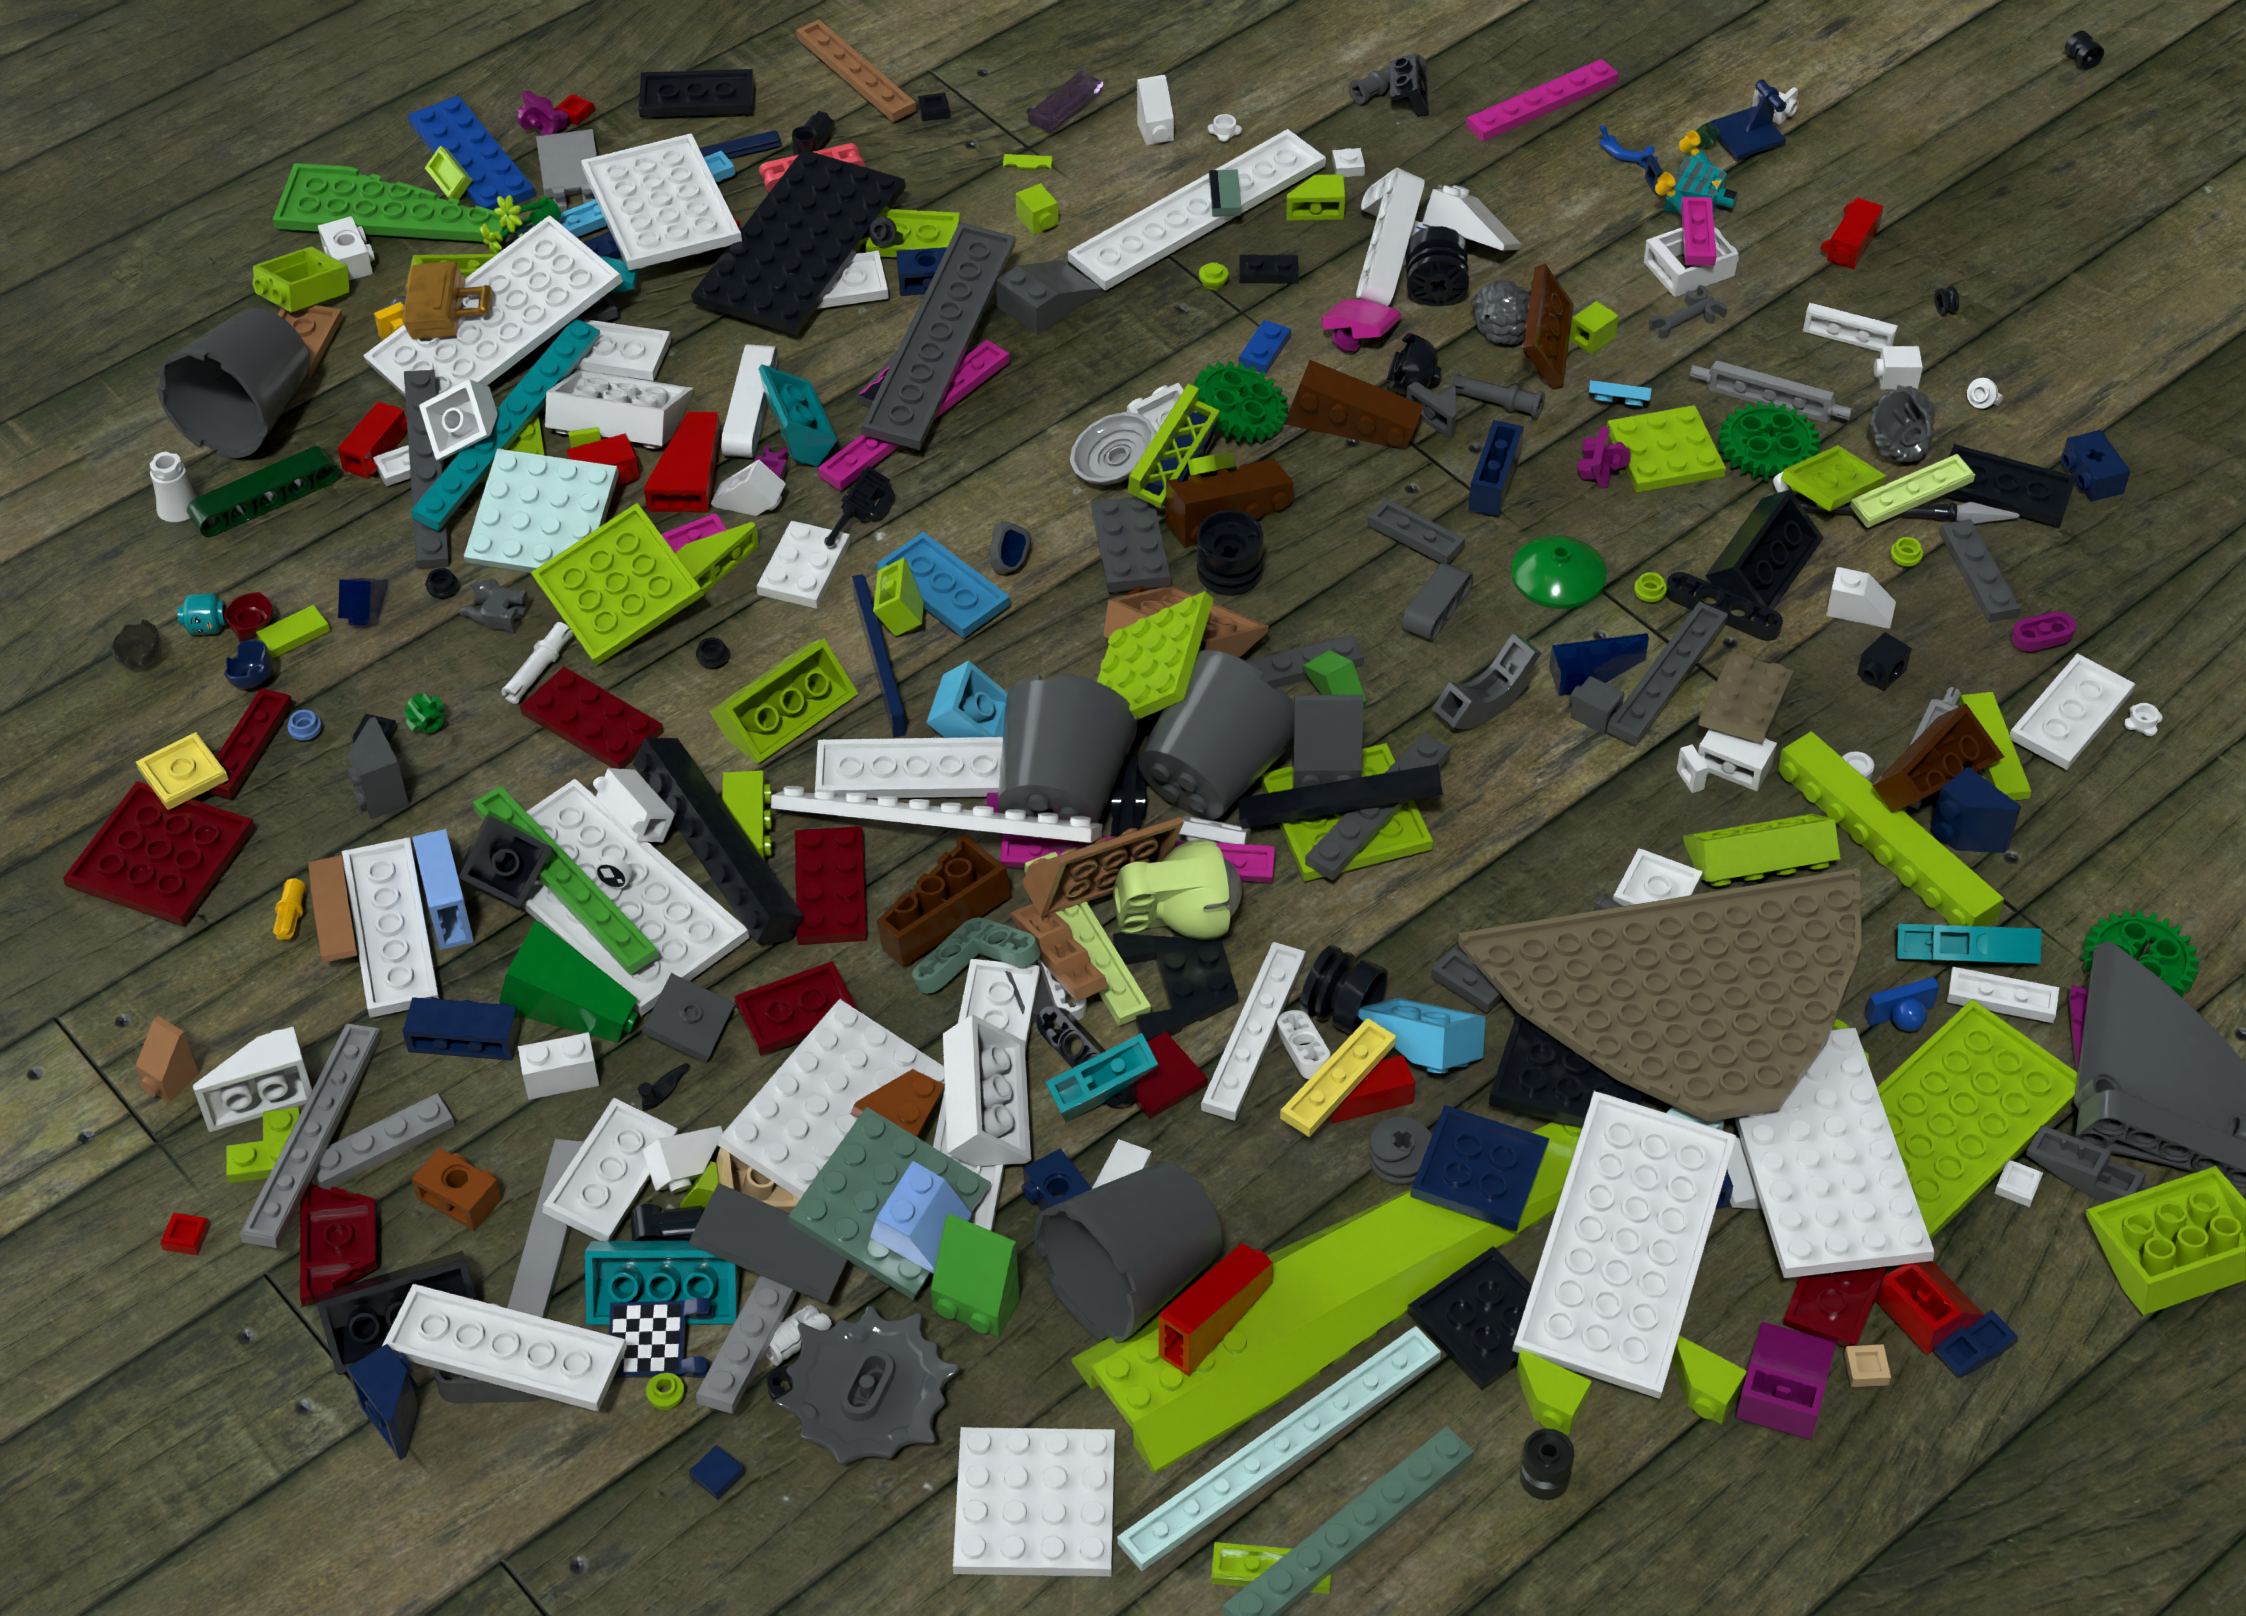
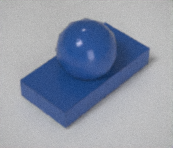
[1864,977,1939,1032]

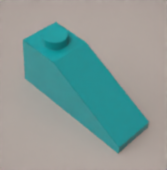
[1045,1033,1159,1122]

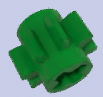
[403,693,447,734]

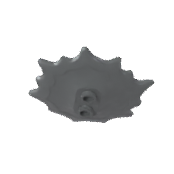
[775,1306,960,1465]

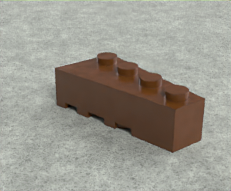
[1284,360,1424,450]
[1872,704,2005,812]

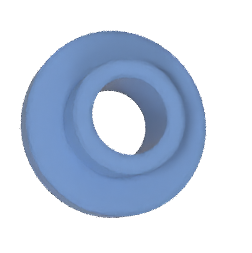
[287,710,321,740]

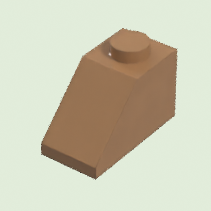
[136,1016,199,1103]

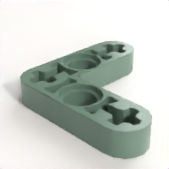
[912,917,1041,994]

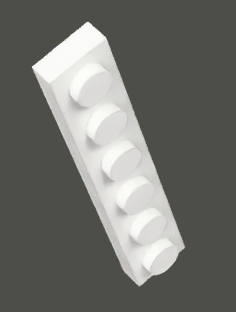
[1201,942,1306,1121]

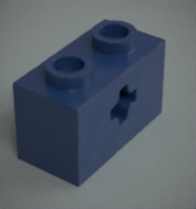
[2061,430,2131,502]

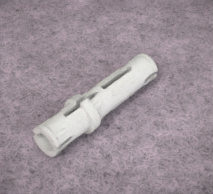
[501,622,573,704]

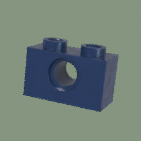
[896,247,947,296]
[1021,1148,1092,1212]

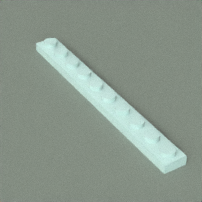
[1117,1326,1441,1571]

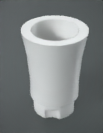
[150,452,198,522]

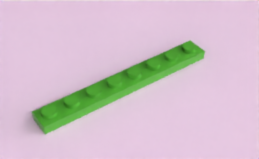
[472,786,659,975]

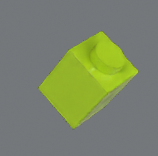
[1016,183,1059,235]
[1569,301,1619,355]

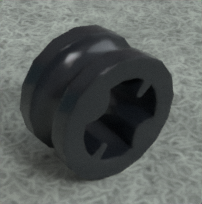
[1934,286,1959,315]
[767,1366,792,1402]

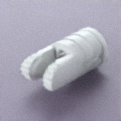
[765,1305,832,1366]

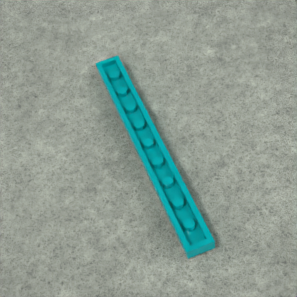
[411,318,600,531]

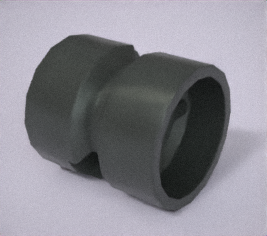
[1520,1429,1574,1500]

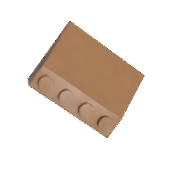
[1103,585,1269,658]
[1022,817,1184,917]

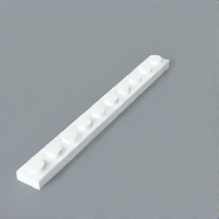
[771,786,1102,843]

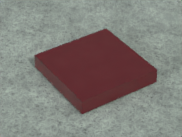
[1134,1031,1208,1119]

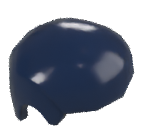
[224,639,274,689]

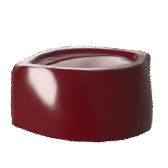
[224,592,273,643]

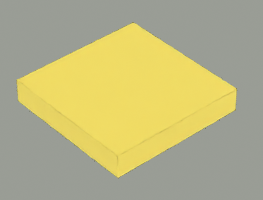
[136,732,229,810]

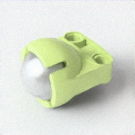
[1113,839,1242,940]

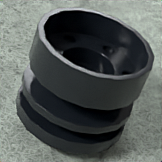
[1405,226,1469,306]
[1196,509,1264,596]
[1300,945,1388,1035]

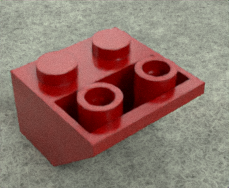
[1876,1261,1985,1355]

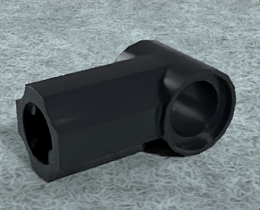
[792,111,835,156]
[630,1204,703,1241]

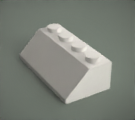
[943,1014,1031,1166]

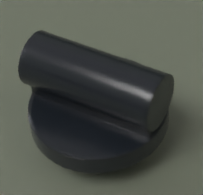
[869,217,903,247]

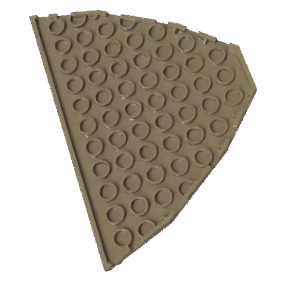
[1458,868,1862,1122]

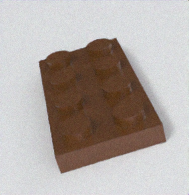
[1522,263,1574,389]

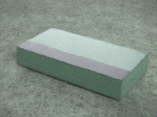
[1209,169,1241,216]

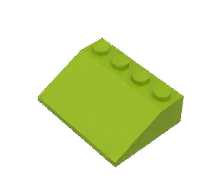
[2086,1166,2246,1316]

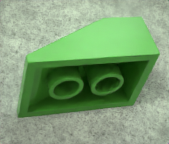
[931,1213,1020,1337]

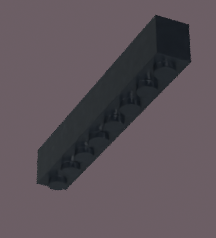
[632,738,803,943]

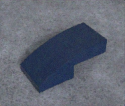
[1933,1309,2018,1378]

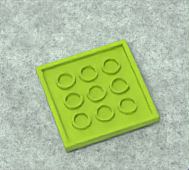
[530,503,704,666]
[1097,591,1214,720]
[1260,743,1433,882]

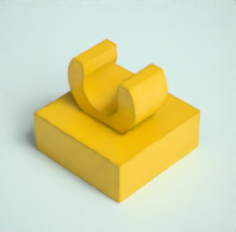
[374,302,404,340]

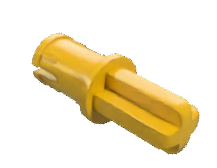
[273,878,306,941]

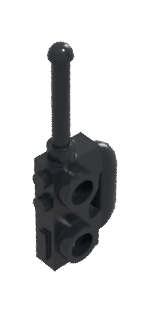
[824,466,895,547]

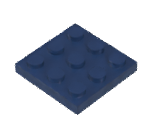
[1410,1105,1549,1231]

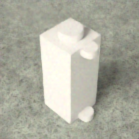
[593,768,675,842]

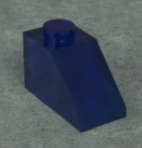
[338,578,388,625]

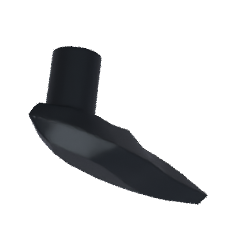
[638,1063,690,1111]

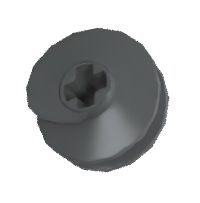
[1369,1116,1432,1185]

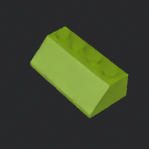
[709,638,859,764]
[1683,814,1840,886]

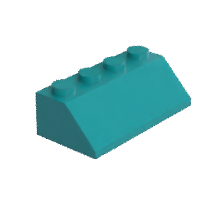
[585,1241,741,1325]

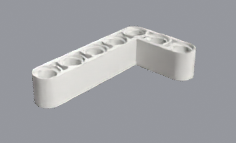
[1356,167,1424,306]

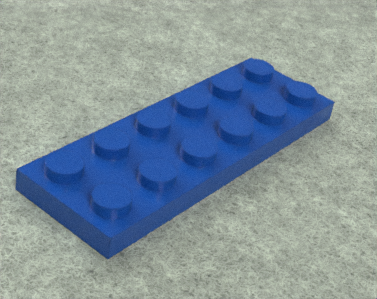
[408,95,536,211]

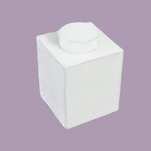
[1874,346,1923,390]

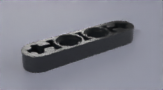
[1666,572,1783,641]
[1037,1006,1138,1108]

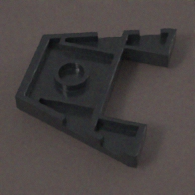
[1113,933,1238,1041]

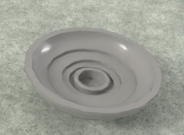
[1070,412,1156,485]

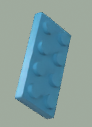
[876,532,1010,638]

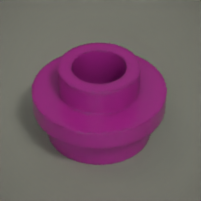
[1332,327,1361,352]

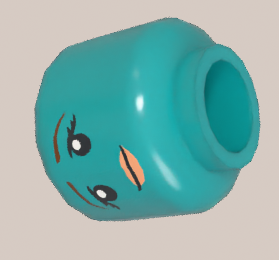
[177,593,227,636]

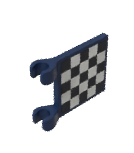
[609,1298,713,1378]

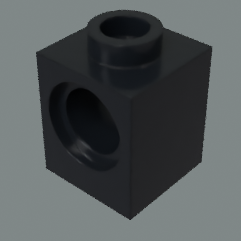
[1857,632,1912,691]

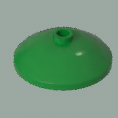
[1511,535,1607,609]

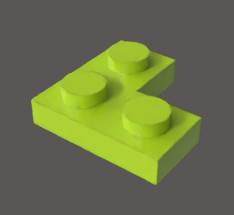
[226,1107,301,1184]

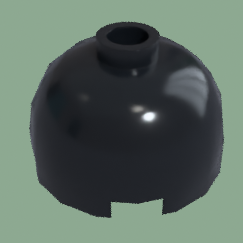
[1387,333,1441,395]

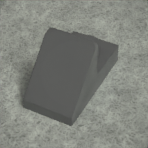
[1407,382,1456,440]

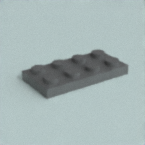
[1091,496,1171,592]

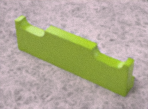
[1003,154,1053,170]

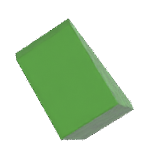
[1302,650,1366,705]

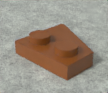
[851,1069,945,1137]

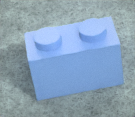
[870,1161,972,1274]

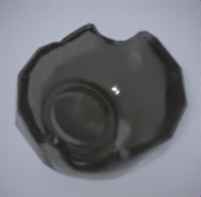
[111,619,163,670]

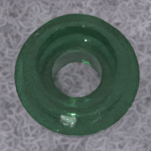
[1696,122,1720,149]

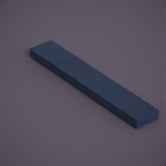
[852,574,906,738]

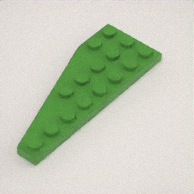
[273,163,507,243]

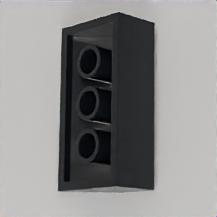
[1705,489,1824,609]
[316,1251,477,1375]

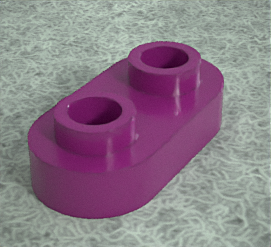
[2011,612,2076,651]

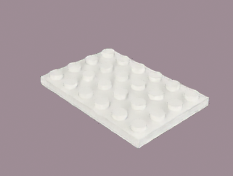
[581,133,742,271]
[717,999,945,1199]

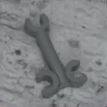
[1648,285,1727,339]

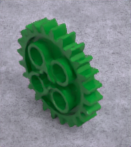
[1193,361,1289,443]
[1718,401,1821,481]
[2081,909,2200,998]

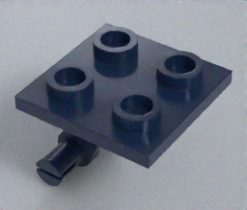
[1707,79,1787,160]

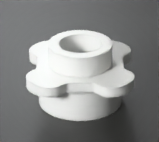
[1208,114,1242,141]
[2124,703,2162,736]

